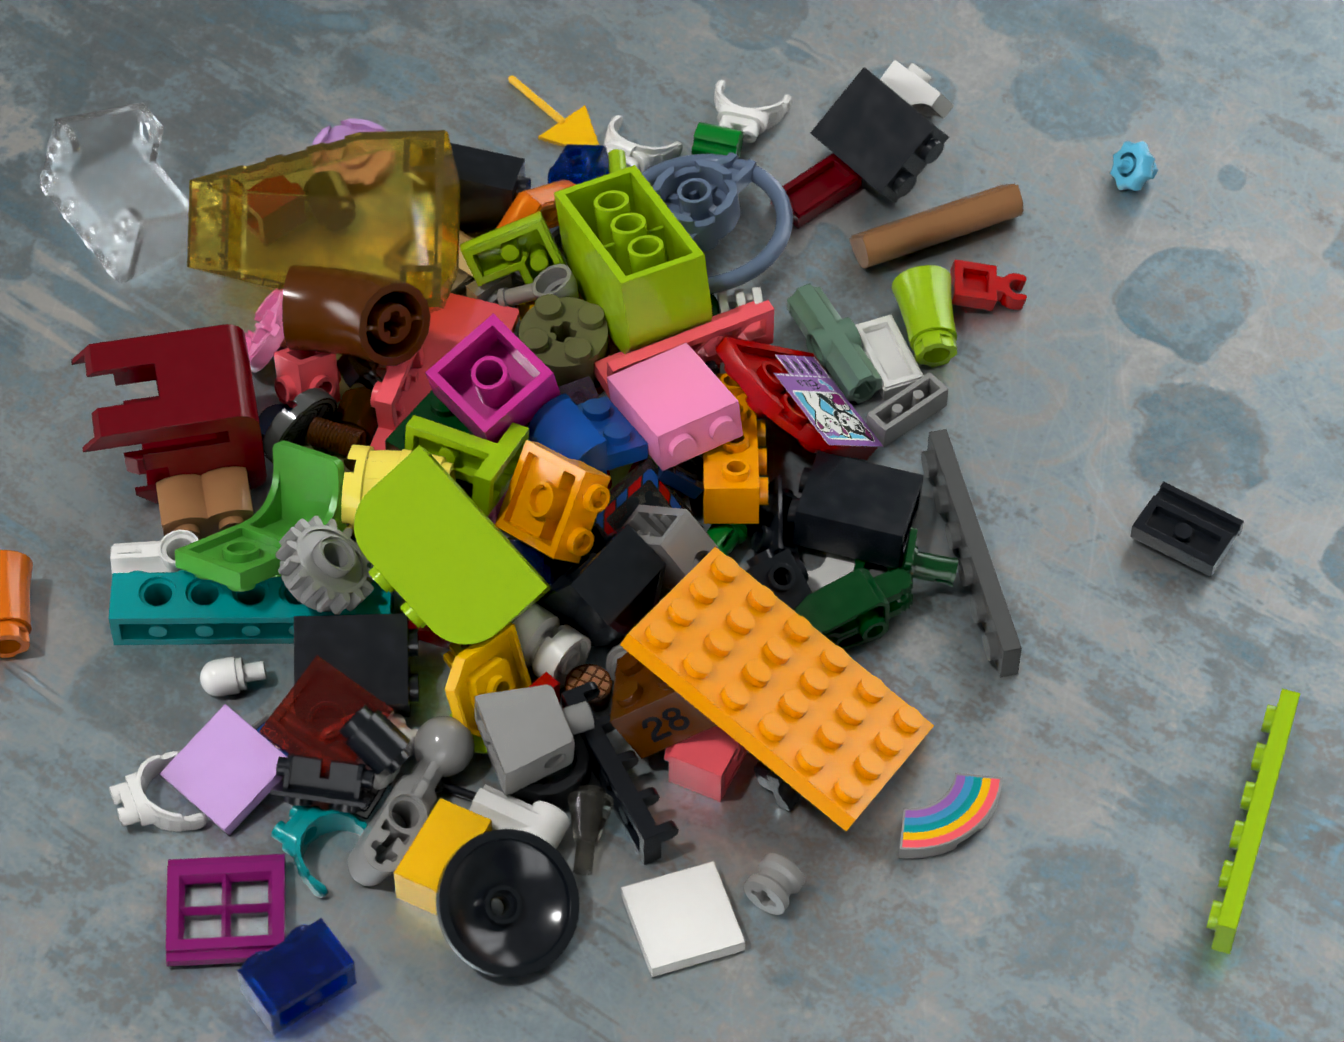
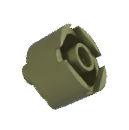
[519,294,609,399]

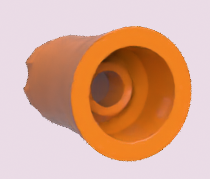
[0,550,33,658]

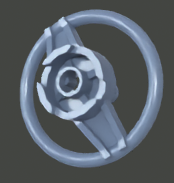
[641,152,793,294]

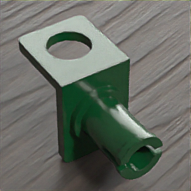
[853,527,958,587]

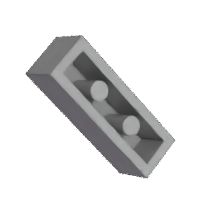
[866,372,948,447]

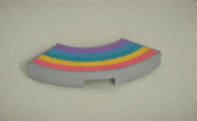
[899,773,1003,859]

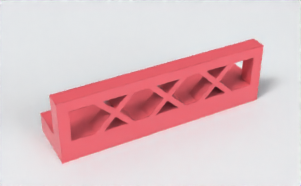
[594,300,775,399]

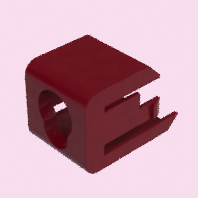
[71,324,267,504]

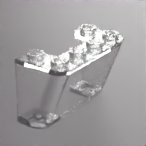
[40,102,231,284]

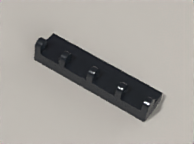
[562,682,679,865]

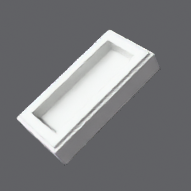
[856,314,923,400]

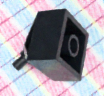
[535,523,666,646]

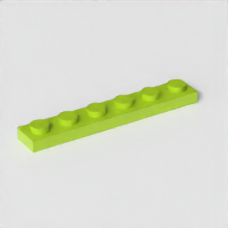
[1206,688,1300,954]

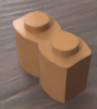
[156,466,254,540]

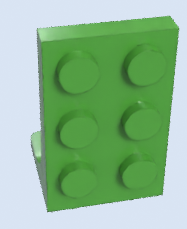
[175,440,347,592]

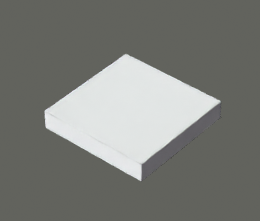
[621,861,745,977]

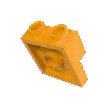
[495,440,611,563]

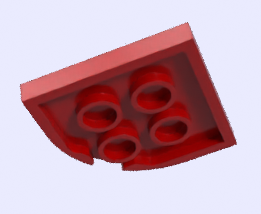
[715,337,878,460]

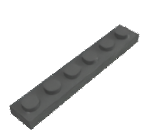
[921,429,1022,678]

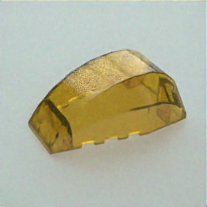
[187,130,460,313]

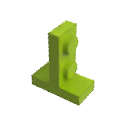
[405,415,529,516]

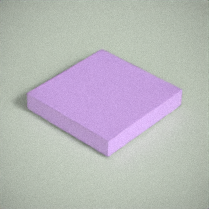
[160,704,287,836]

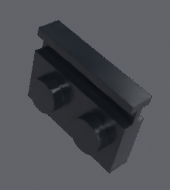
[1130,481,1244,577]

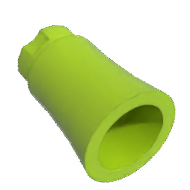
[891,265,957,367]

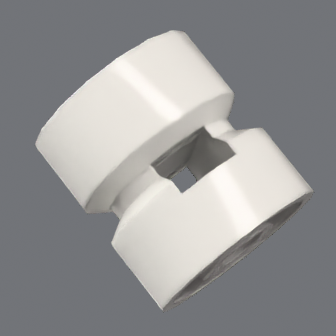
[513,603,591,689]

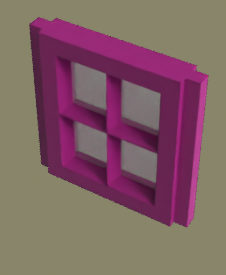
[166,854,286,967]

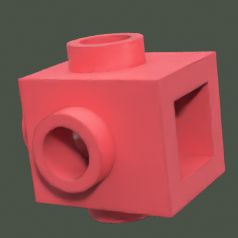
[274,348,341,408]

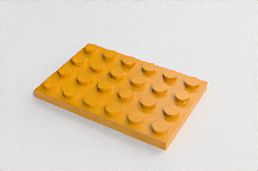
[620,547,934,832]

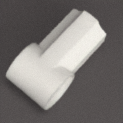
[110,530,198,574]
[470,784,571,849]

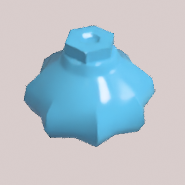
[1110,141,1158,191]

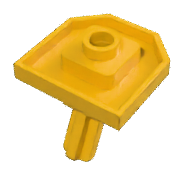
[443,623,531,737]

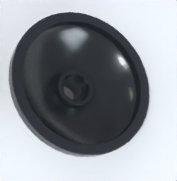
[436,829,580,978]

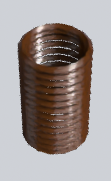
[307,416,366,457]

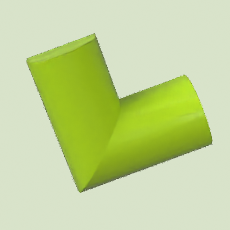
[460,211,566,302]

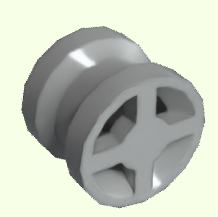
[743,853,805,915]

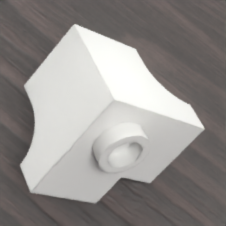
[880,60,954,119]

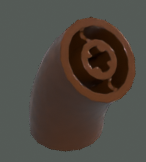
[282,265,431,366]

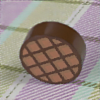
[565,664,612,712]

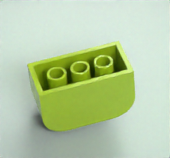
[554,165,712,354]
[354,445,552,645]

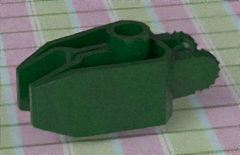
[794,568,913,650]

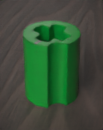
[691,122,744,158]

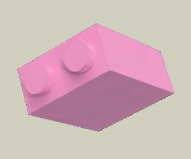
[607,342,743,471]

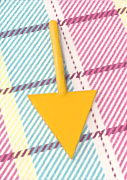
[508,75,601,157]

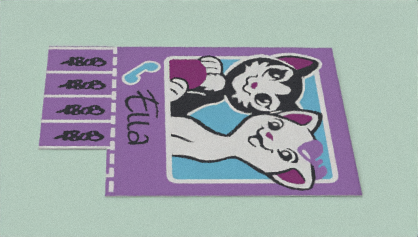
[774,354,884,447]

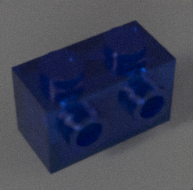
[237,918,356,1036]

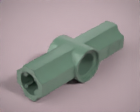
[787,283,882,404]

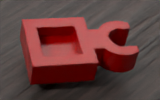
[950,259,1027,311]

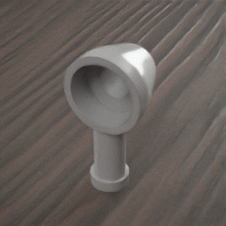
[497,264,580,307]

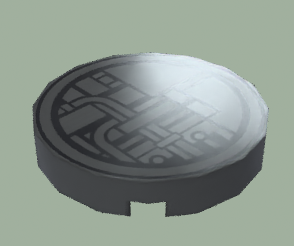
[262,388,337,463]

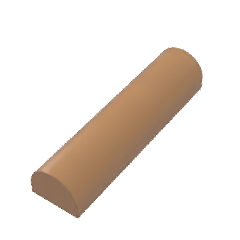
[849,183,1023,269]

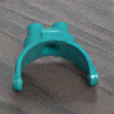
[271,805,368,898]

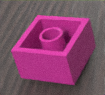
[425,313,561,443]

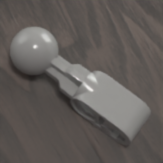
[347,716,475,886]

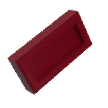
[770,153,862,228]

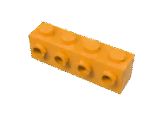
[702,373,768,524]

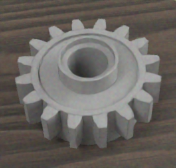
[275,516,374,615]

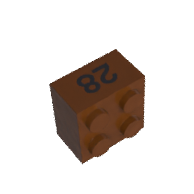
[610,652,716,759]

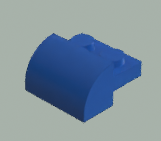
[528,393,648,474]

